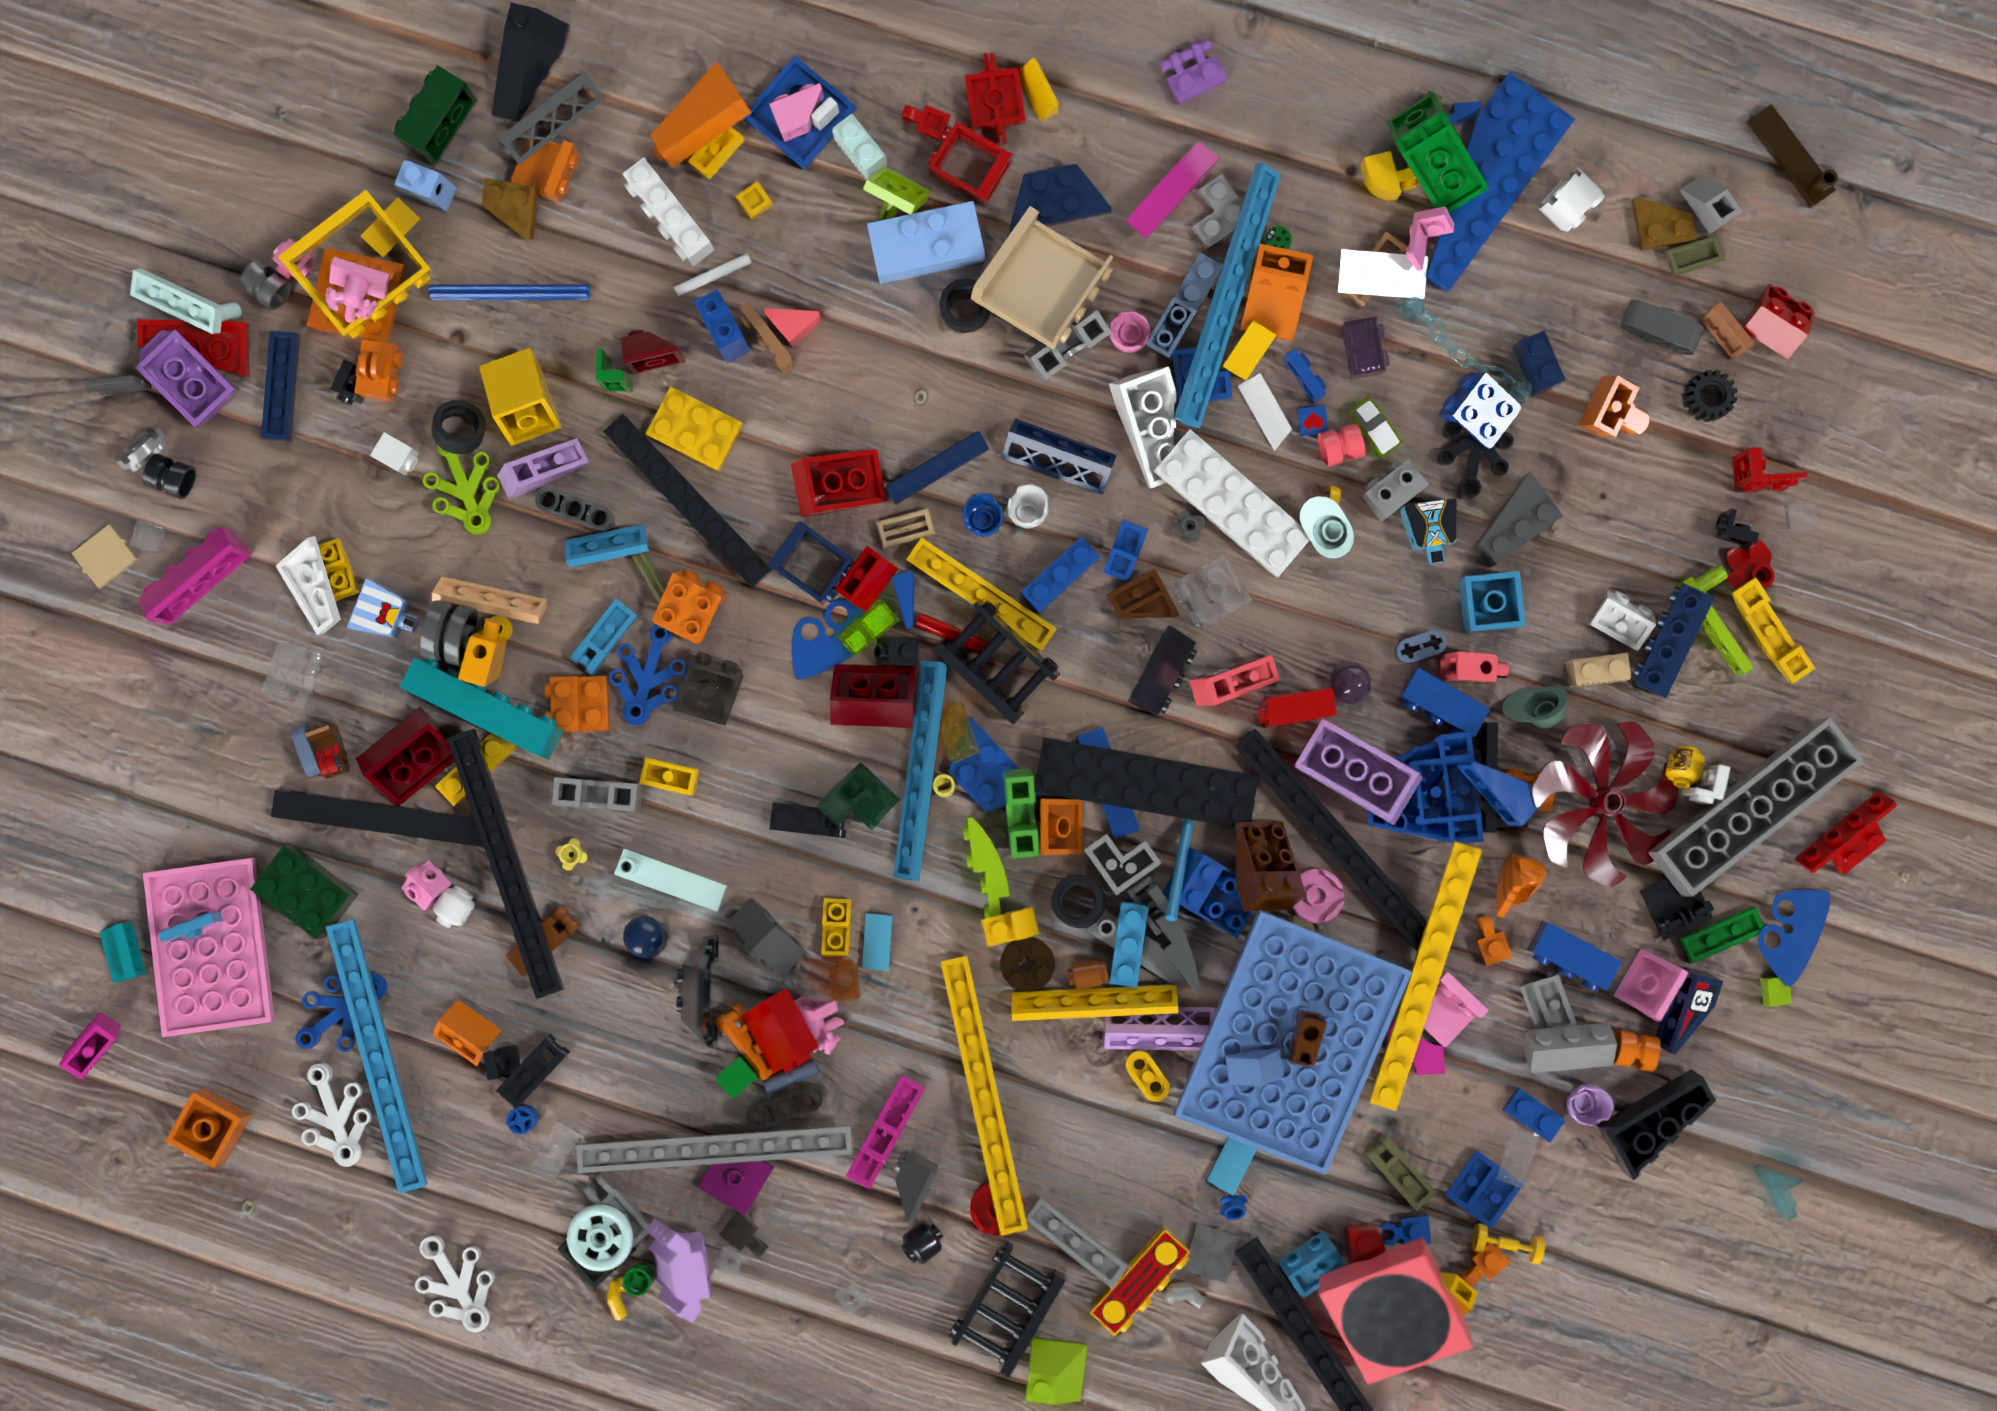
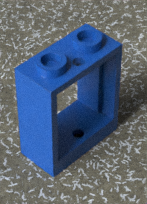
[693,289,751,364]

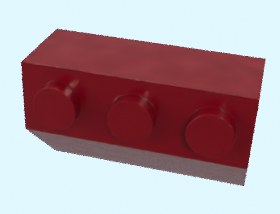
[830,664,916,728]
[356,707,454,807]

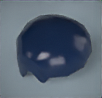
[623,915,668,959]

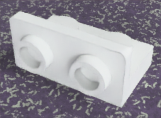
[1590,590,1656,651]
[1682,765,1730,805]

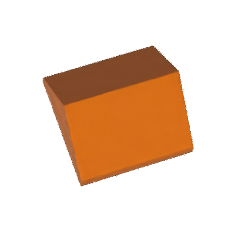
[1040,799,1083,855]

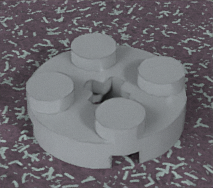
[115,425,167,472]

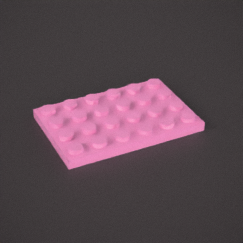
[143,858,275,1037]

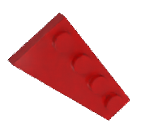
[137,319,249,377]

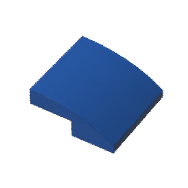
[1445,1150,1524,1229]

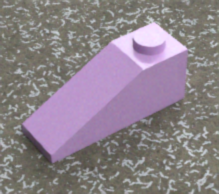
[497,438,589,499]

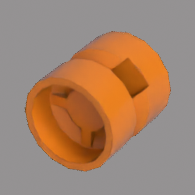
[1614,1029,1661,1072]

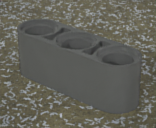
[1620,300,1704,355]
[535,487,615,533]

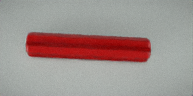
[914,613,989,653]

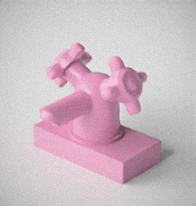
[326,257,390,323]
[794,997,844,1054]

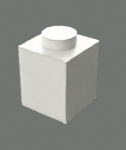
[370,432,419,476]

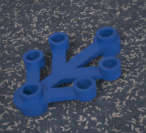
[609,624,687,726]
[296,973,388,1052]

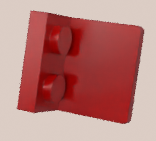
[1732,447,1807,493]

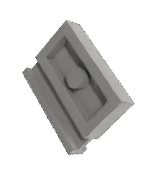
[1520,973,1577,1029]

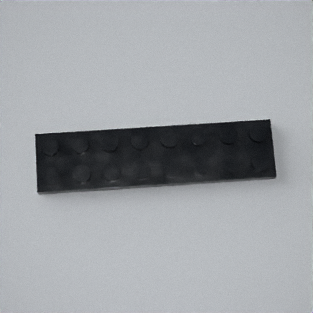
[1034,737,1259,828]

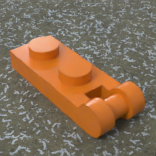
[715,1003,773,1080]

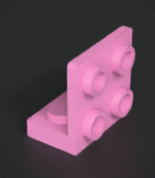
[1424,970,1489,1047]

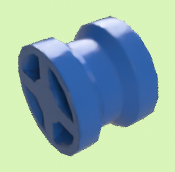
[506,1104,539,1135]

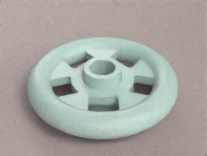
[567,1204,633,1271]

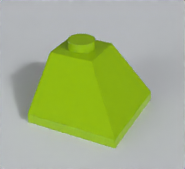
[1026,1337,1087,1405]

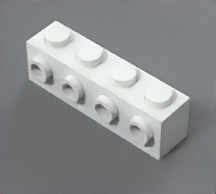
[623,157,714,266]

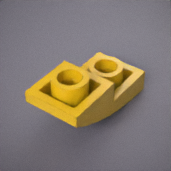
[318,538,360,602]
[821,898,852,958]

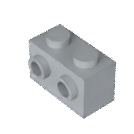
[1361,459,1429,522]

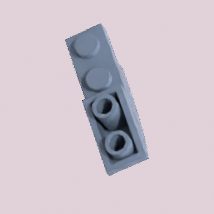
[1146,252,1223,358]

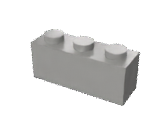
[1524,1023,1617,1073]

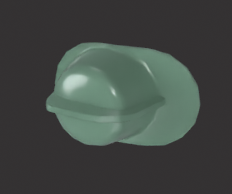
[1502,686,1569,729]

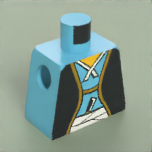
[1400,498,1457,564]

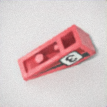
[1189,655,1280,706]

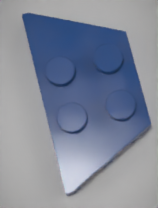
[948,716,1042,812]

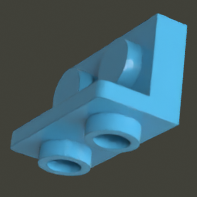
[1279,1232,1347,1299]

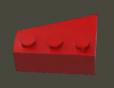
[1345,1223,1386,1265]

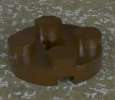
[1000,936,1055,992]

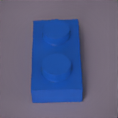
[1283,348,1326,404]
[1502,1087,1566,1143]

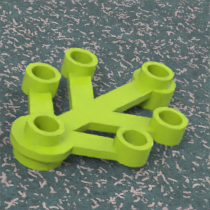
[423,445,502,535]

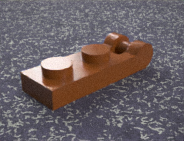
[505,905,582,976]

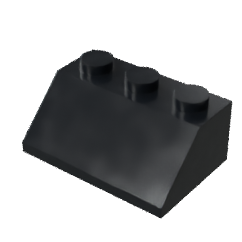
[1127,625,1197,717]

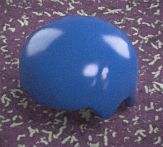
[962,493,1003,537]

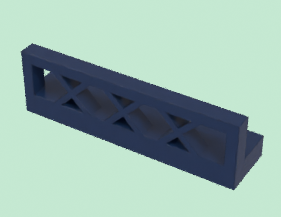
[1001,418,1117,495]

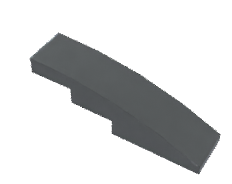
[1145,883,1201,994]

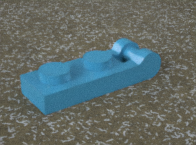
[570,598,638,676]

